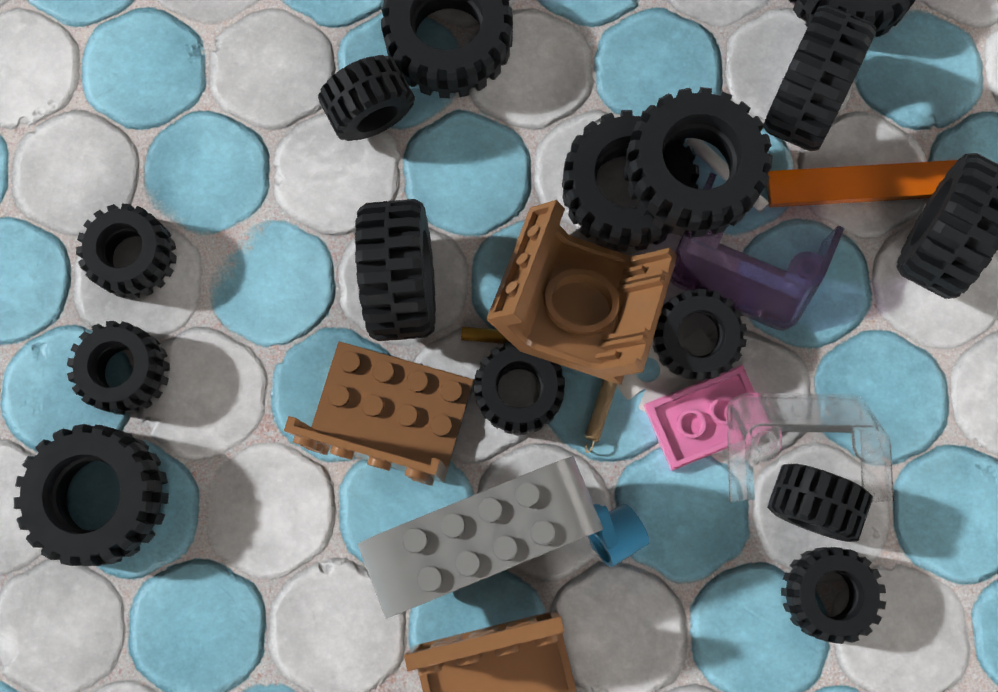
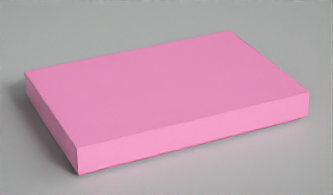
[643,365,771,471]

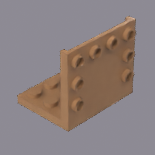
[284,341,474,486]
[404,610,577,692]

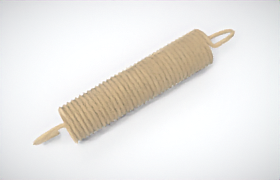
[585,379,617,453]

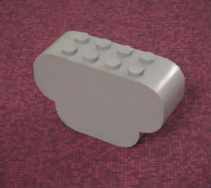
[358,456,604,619]

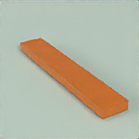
[766,160,957,208]

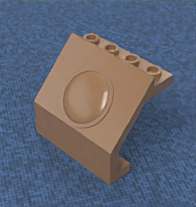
[486,200,677,385]

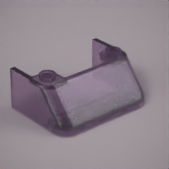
[670,172,845,331]

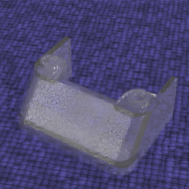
[727,393,894,503]

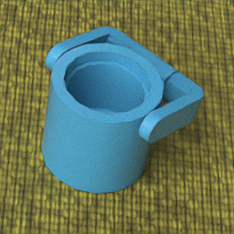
[588,504,649,568]

